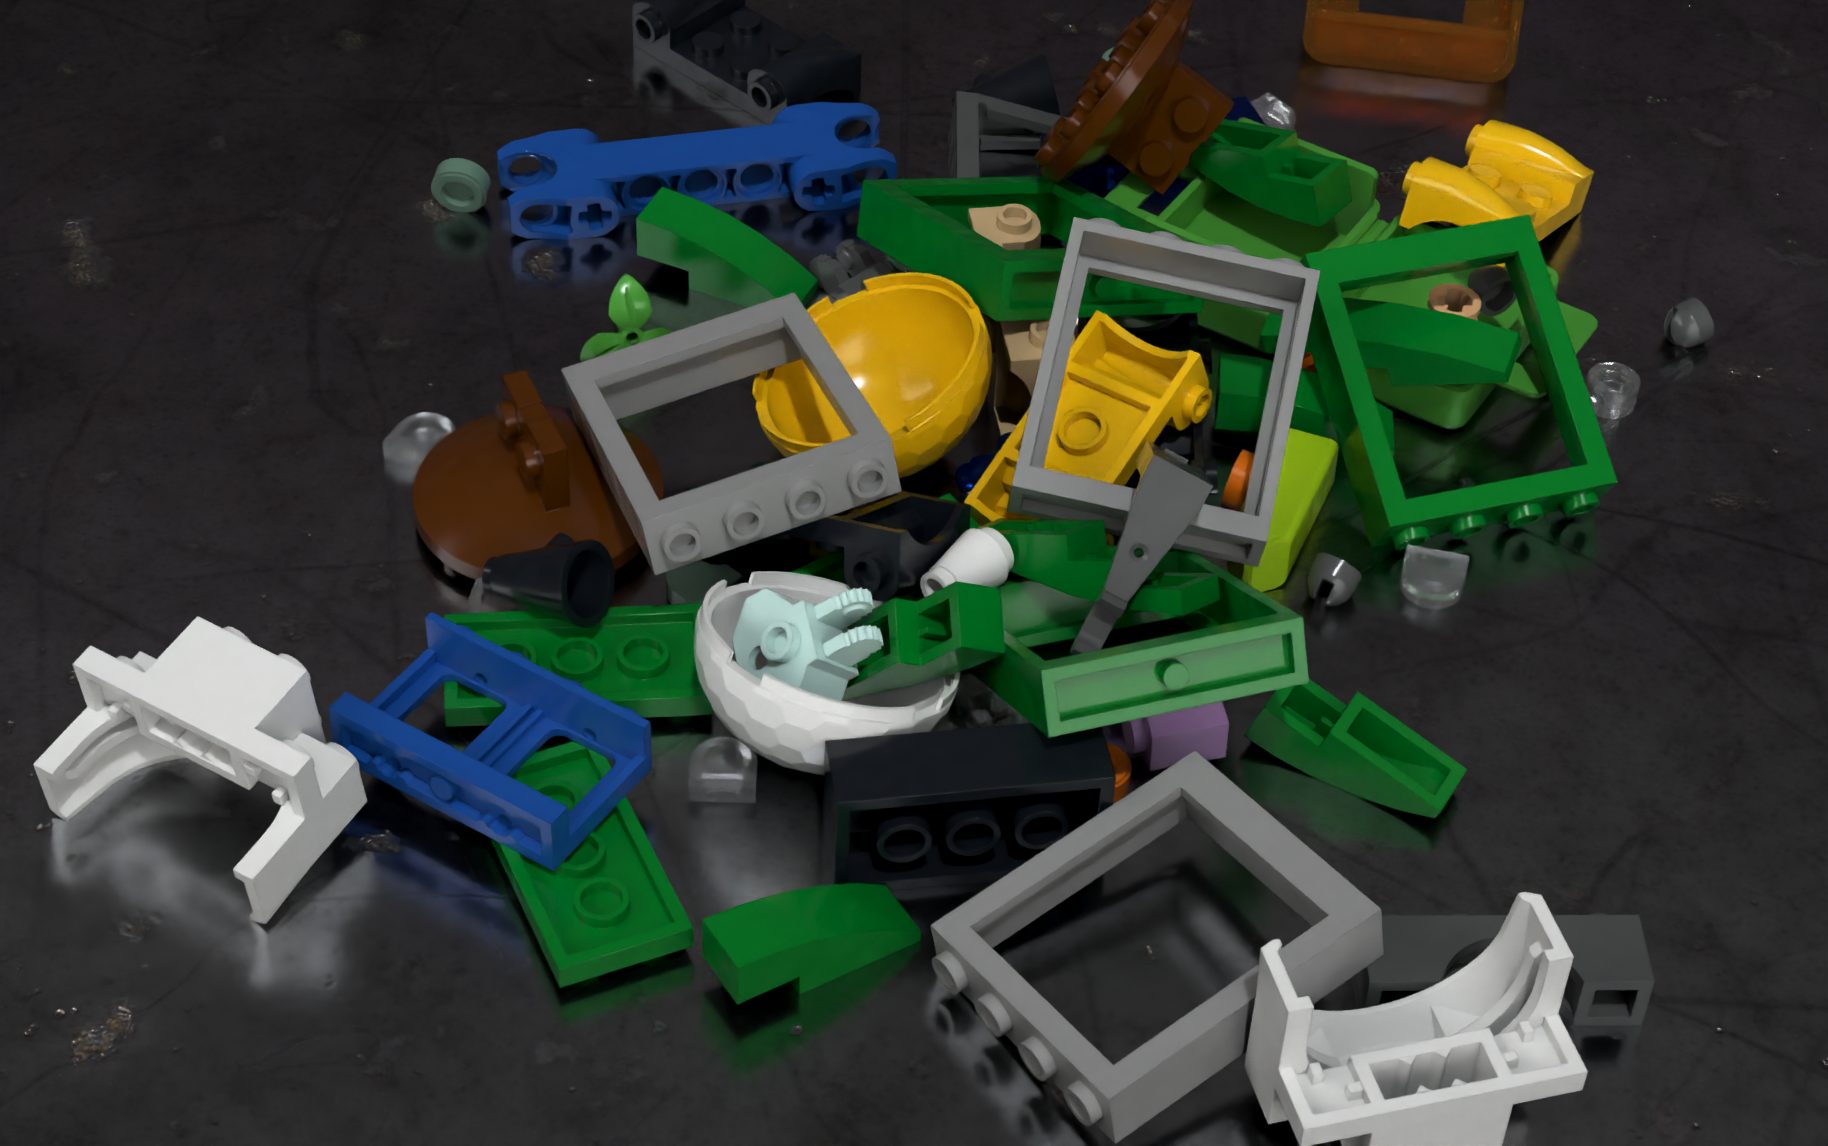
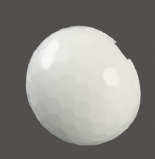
[694,571,960,776]

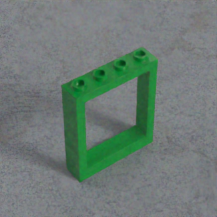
[856,176,1204,321]
[1300,215,1618,550]
[967,548,1309,738]

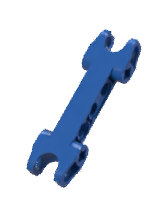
[496,102,897,240]

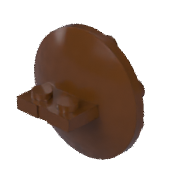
[1033,0,1234,195]
[412,370,664,582]

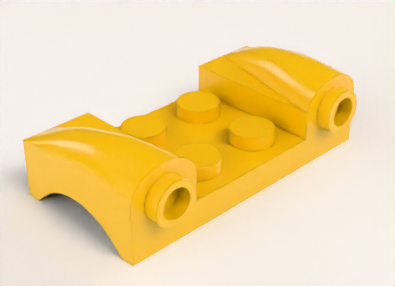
[1398,119,1594,267]
[964,310,1212,545]

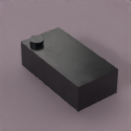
[822,723,1116,890]

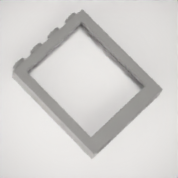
[1007,217,1320,567]
[561,292,902,575]
[930,751,1384,1144]

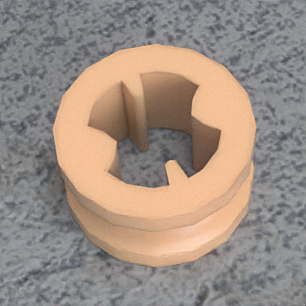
[1427,283,1481,320]

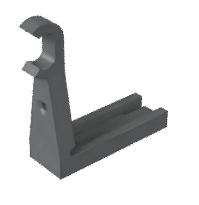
[948,91,1068,178]
[1070,440,1213,655]

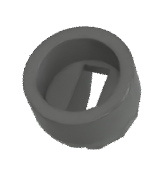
[1468,265,1516,316]
[1663,297,1714,348]
[1305,553,1362,607]

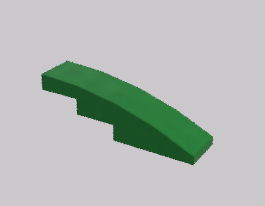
[1260,298,1522,386]
[975,518,1221,616]

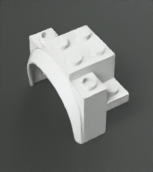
[33,616,367,924]
[1244,892,1588,1146]

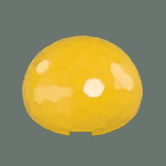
[752,272,992,479]

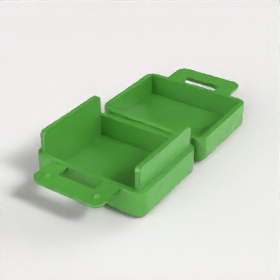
[1104,117,1598,430]

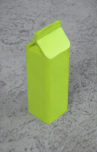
[1227,428,1339,592]

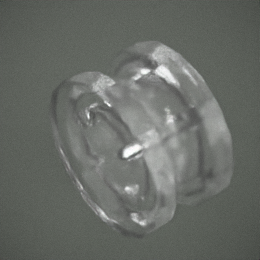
[1586,362,1641,419]

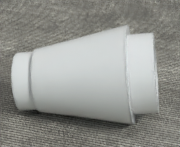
[920,527,1014,597]

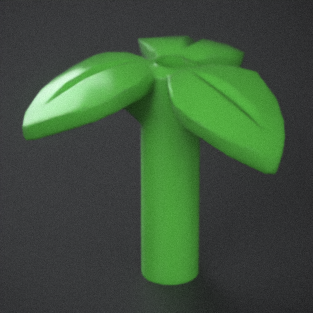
[580,273,672,362]

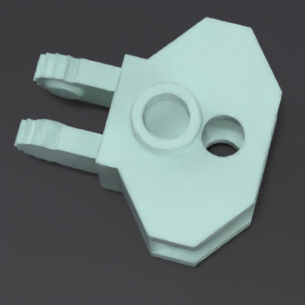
[732,587,883,701]

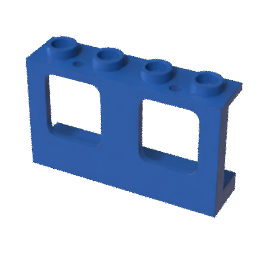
[328,612,652,871]

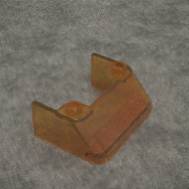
[1302,0,1524,84]

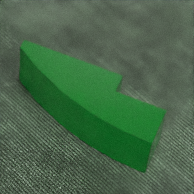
[1189,119,1352,227]
[636,187,818,308]
[1215,353,1395,458]
[842,581,1005,700]
[1243,679,1467,818]
[702,883,921,1005]

